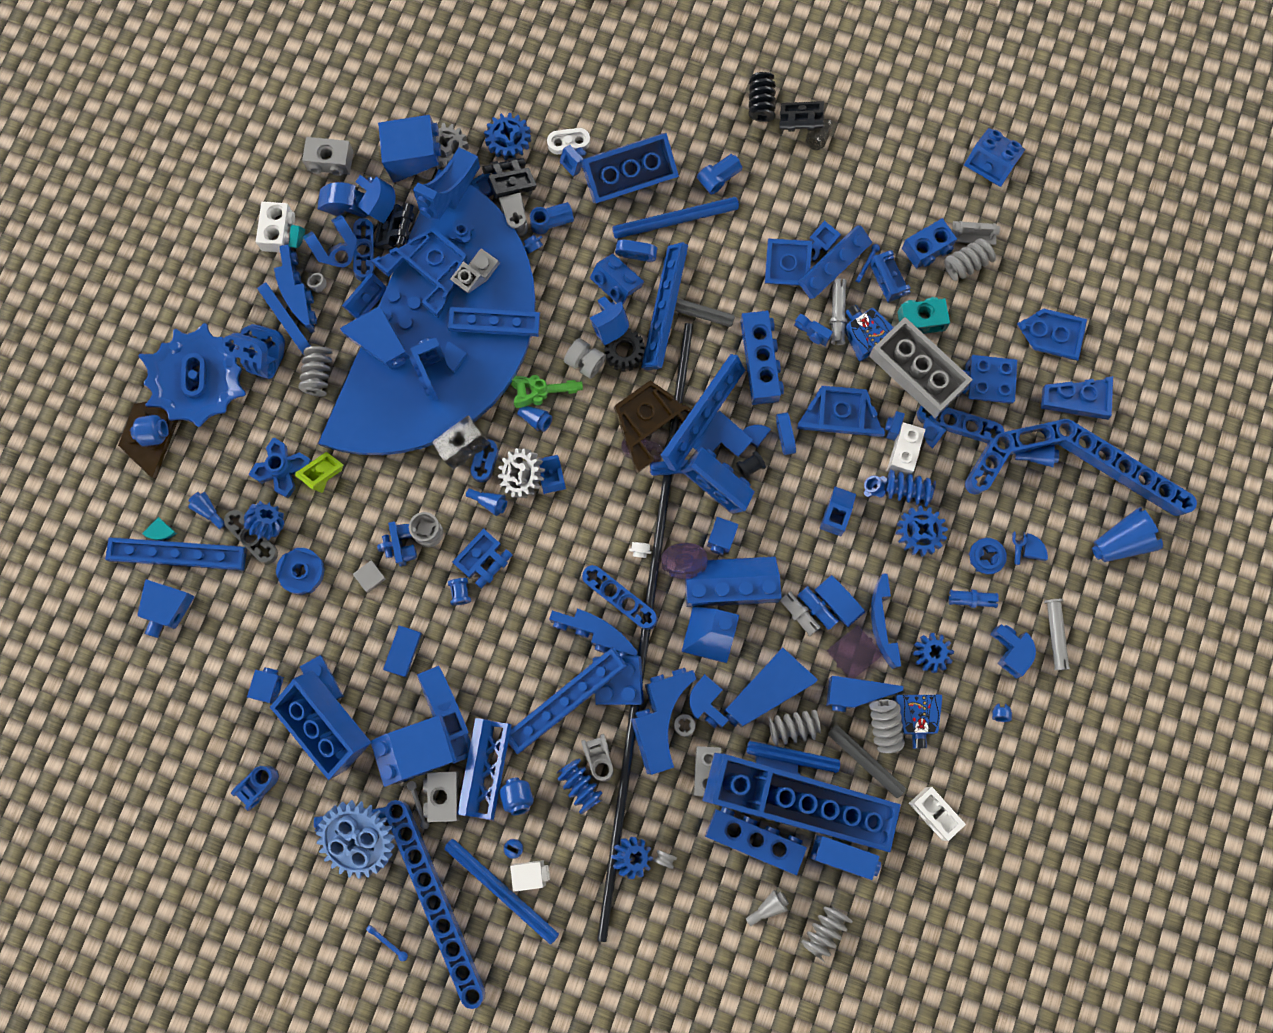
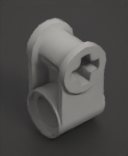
[499,193,528,237]
[581,734,614,782]

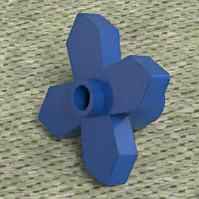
[249,438,312,499]

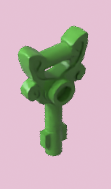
[511,375,583,408]

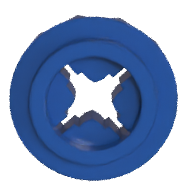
[968,538,1007,575]

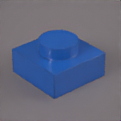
[885,411,905,441]

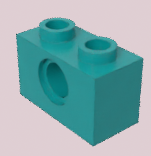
[897,297,950,334]

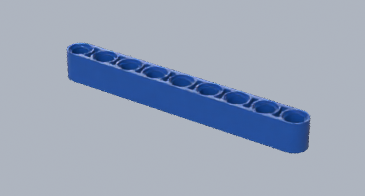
[385,800,486,1009]

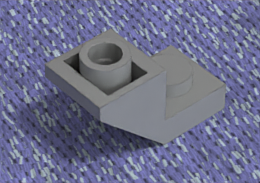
[450,248,500,293]

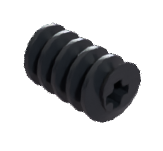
[748,72,776,122]

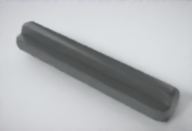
[674,298,735,327]

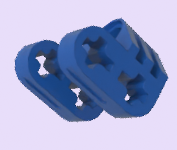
[303,214,357,267]
[222,324,285,379]

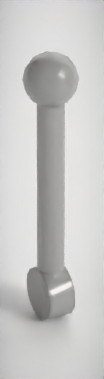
[407,781,430,829]

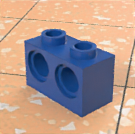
[902,218,957,269]

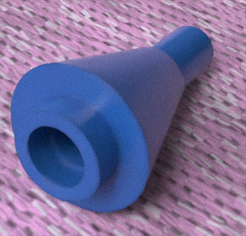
[1015,445,1059,467]
[466,488,507,516]
[188,492,225,530]

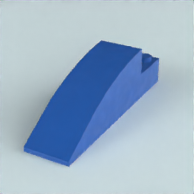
[703,753,901,852]

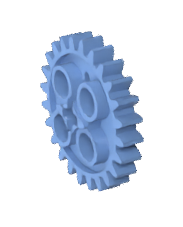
[316,800,395,879]

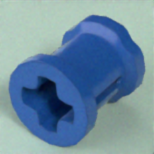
[448,578,471,606]

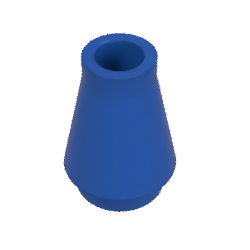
[518,406,552,432]

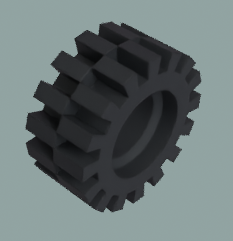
[604,328,645,372]

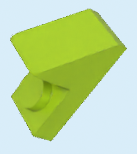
[295,452,344,493]

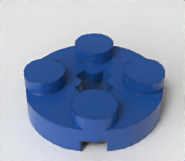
[276,548,324,595]

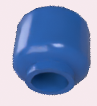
[130,415,168,446]
[500,777,533,816]

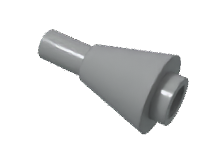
[746,890,789,926]

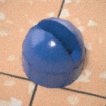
[992,703,1012,722]
[503,839,523,859]

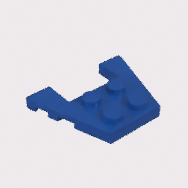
[372,227,467,318]

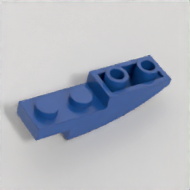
[274,244,317,333]
[549,608,637,656]
[416,666,471,764]

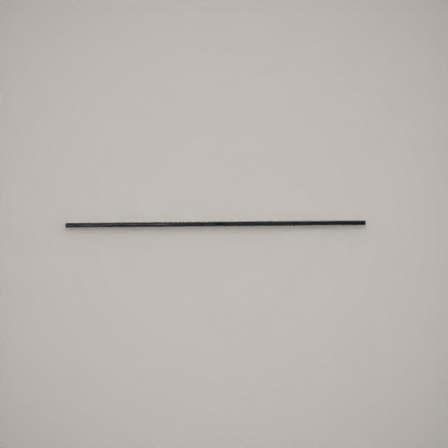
[597,323,693,942]

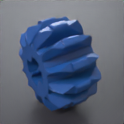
[244,501,284,540]
[913,633,954,673]
[611,836,653,879]

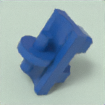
[377,522,417,567]

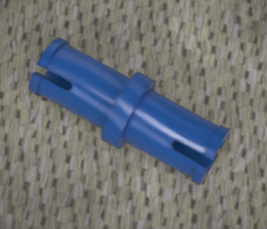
[797,586,839,630]
[949,589,999,608]

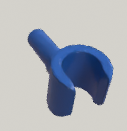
[1012,531,1027,565]

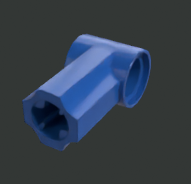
[697,154,742,195]
[530,202,574,235]

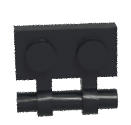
[779,101,824,132]
[482,157,537,199]
[374,203,414,250]

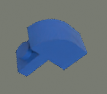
[356,175,396,224]
[317,182,369,218]
[590,296,629,345]
[990,624,1036,678]
[689,674,728,728]

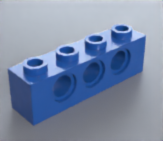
[740,311,784,405]
[705,807,807,875]

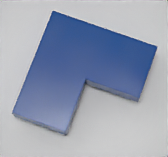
[693,411,753,458]

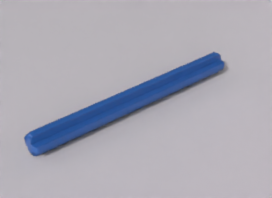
[612,197,739,239]
[444,839,559,944]

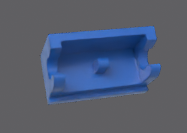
[870,250,911,303]

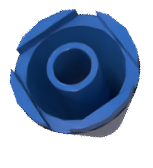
[1092,507,1163,562]

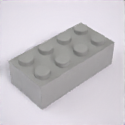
[869,317,973,418]

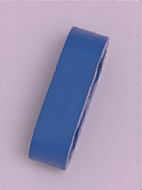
[615,240,658,262]
[776,412,796,456]
[471,439,499,483]

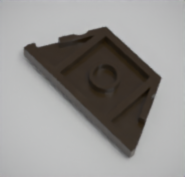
[118,402,178,479]

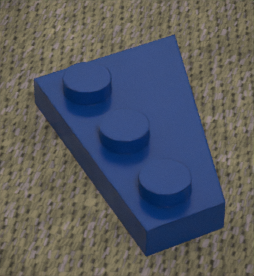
[1041,376,1113,420]

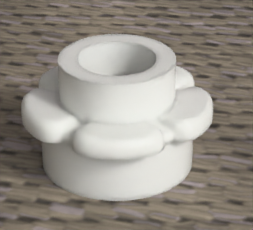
[629,542,652,558]

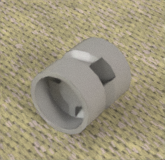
[564,338,606,379]
[409,512,444,548]

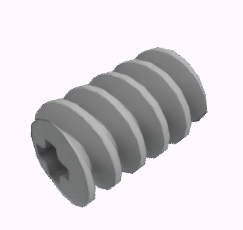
[944,238,996,281]
[298,346,333,397]
[869,699,905,753]
[769,709,821,746]
[801,906,853,962]

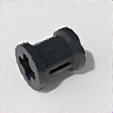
[736,451,766,480]

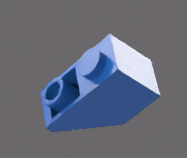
[819,486,856,537]

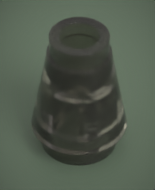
[806,118,833,151]

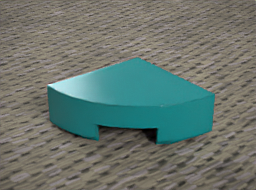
[288,225,306,248]
[142,517,177,540]

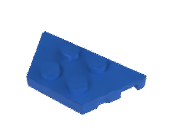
[797,386,885,437]

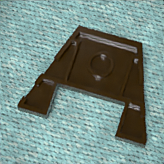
[614,380,692,474]

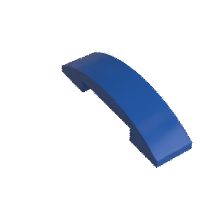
[871,573,901,669]

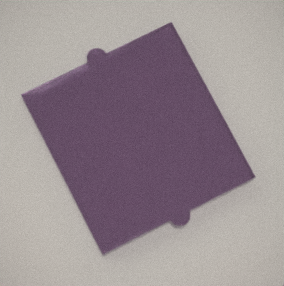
[826,625,883,679]

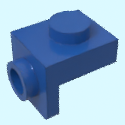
[539,455,566,494]

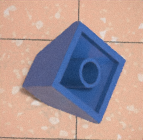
[682,607,739,664]

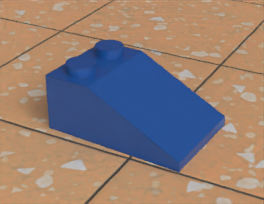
[371,715,456,787]

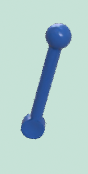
[855,244,880,283]
[366,925,408,962]

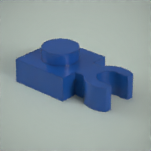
[810,221,841,262]
[794,314,833,346]

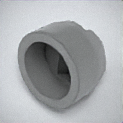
[307,273,327,293]

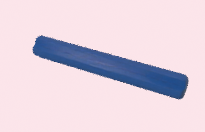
[746,741,840,773]

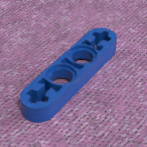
[257,282,311,355]
[917,406,1005,444]
[582,565,658,630]

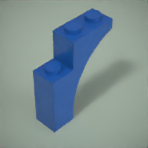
[413,147,480,220]
[631,668,696,775]

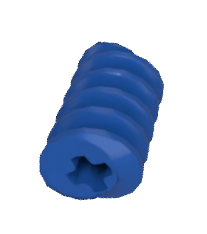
[884,470,936,507]
[557,758,603,814]

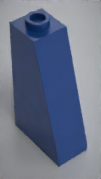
[724,647,818,727]

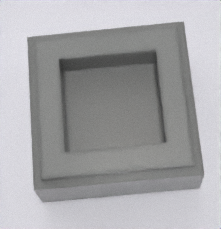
[353,560,386,593]

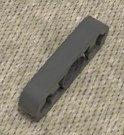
[224,510,278,564]

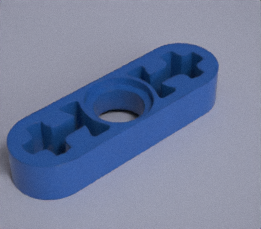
[353,218,374,281]

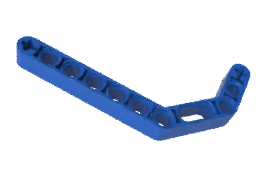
[965,419,1197,516]

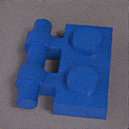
[452,528,513,589]

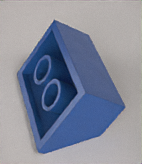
[680,447,755,514]

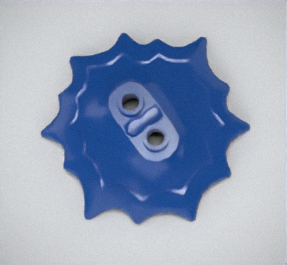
[138,323,246,427]

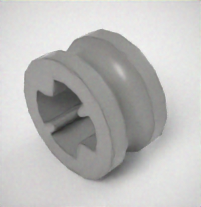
[674,714,695,737]
[653,850,677,869]

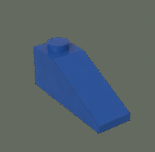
[826,676,903,712]

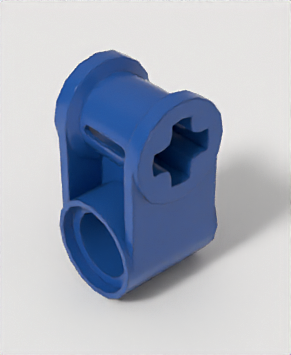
[231,766,279,811]

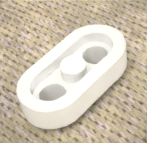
[547,128,590,154]

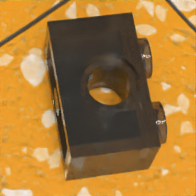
[432,415,490,470]

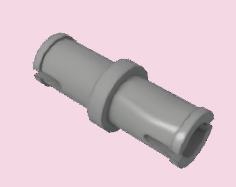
[780,591,821,637]

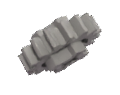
[436,123,469,169]
[498,448,545,498]

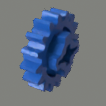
[484,113,531,160]
[896,506,948,557]

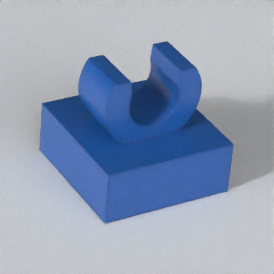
[560,145,587,177]

